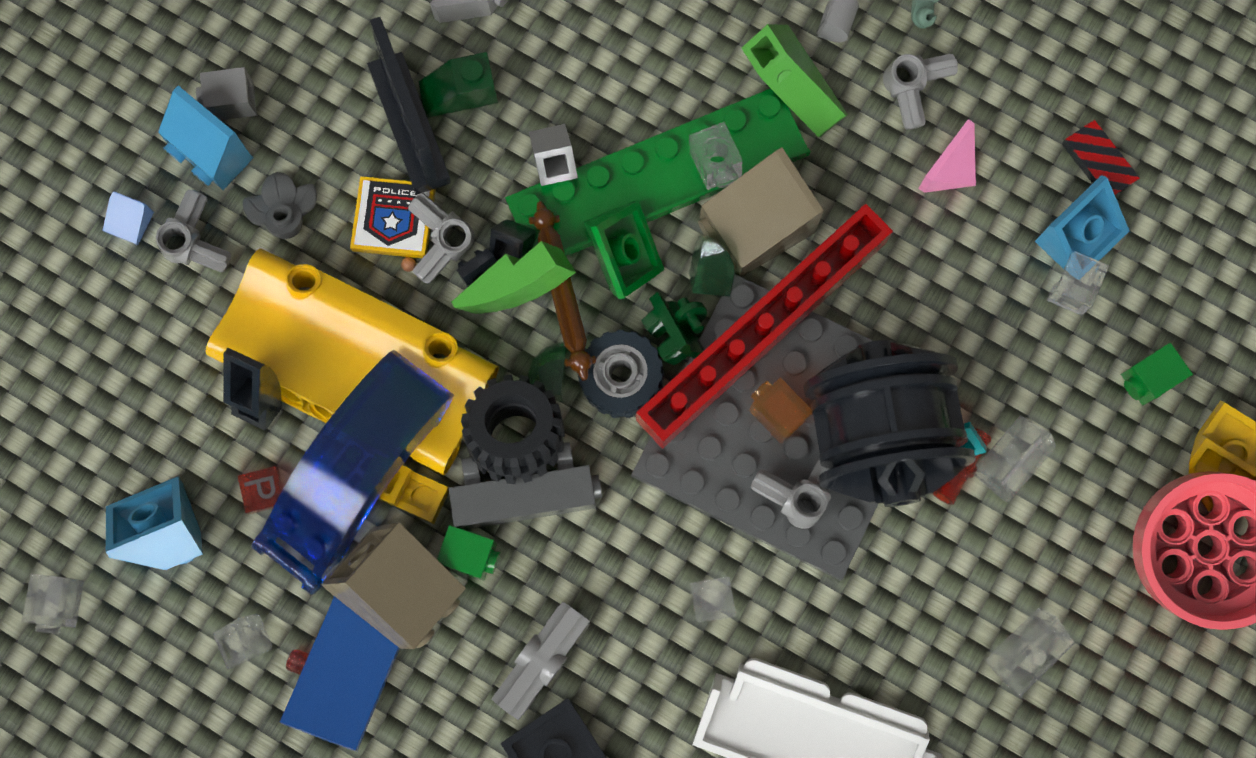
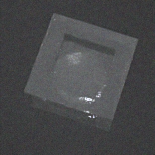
[690,577,736,623]

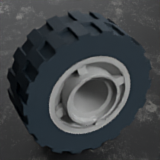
[578,330,664,418]

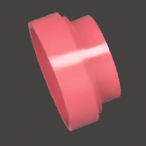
[1133,471,1256,630]

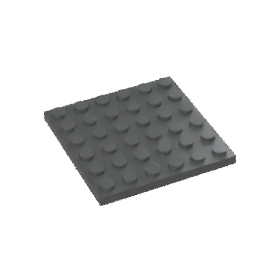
[631,273,878,581]

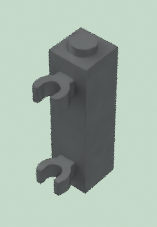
[449,442,602,530]

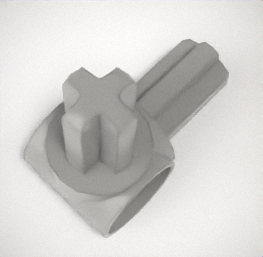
[883,54,958,130]
[156,190,231,273]
[408,193,475,284]
[751,458,831,529]

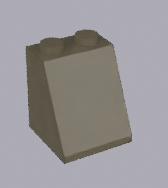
[698,148,824,277]
[321,522,466,649]

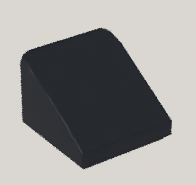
[489,220,536,261]

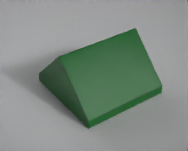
[583,200,665,299]

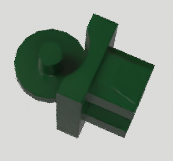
[641,292,707,365]

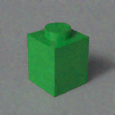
[1120,343,1193,406]
[437,525,501,581]

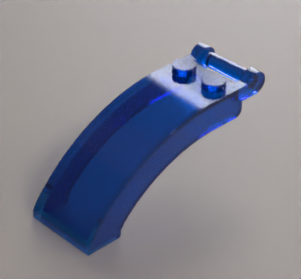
[251,350,455,595]

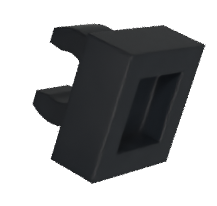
[456,248,497,287]

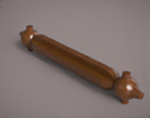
[529,201,596,381]

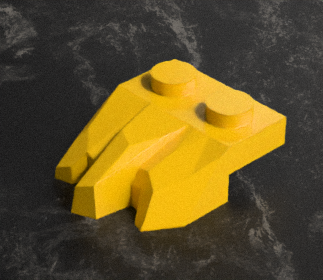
[1189,400,1256,511]

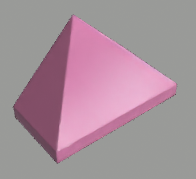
[918,119,976,193]

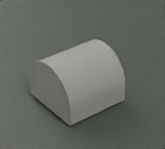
[816,0,859,43]

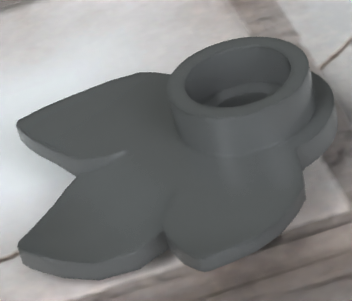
[243,172,317,239]

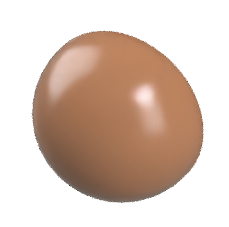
[401,257,416,272]

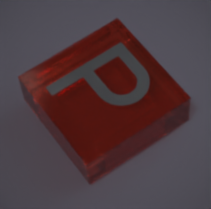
[238,466,287,515]

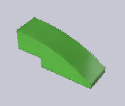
[451,241,576,314]

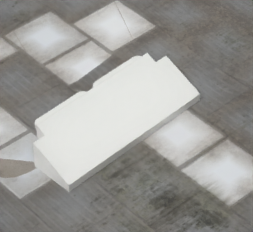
[692,658,943,758]

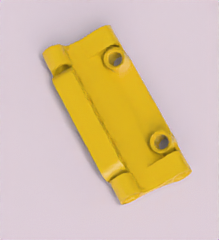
[206,248,499,475]

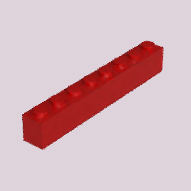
[636,204,893,449]

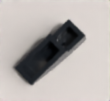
[223,348,281,431]

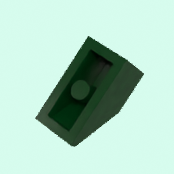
[418,52,498,118]

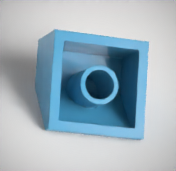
[158,85,253,190]

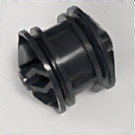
[803,340,976,507]

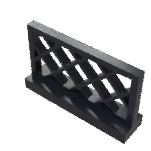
[367,16,451,195]

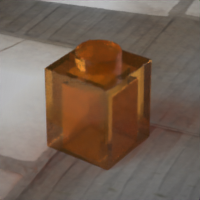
[749,377,812,444]

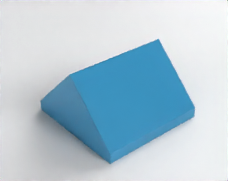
[1035,175,1130,281]

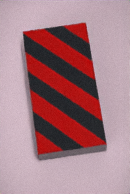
[1062,119,1140,196]

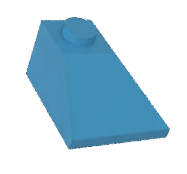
[106,476,203,570]

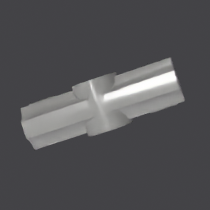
[491,602,590,720]

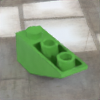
[741,24,848,137]

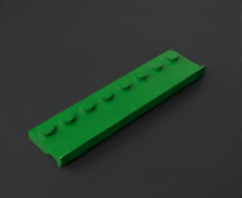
[505,88,811,256]

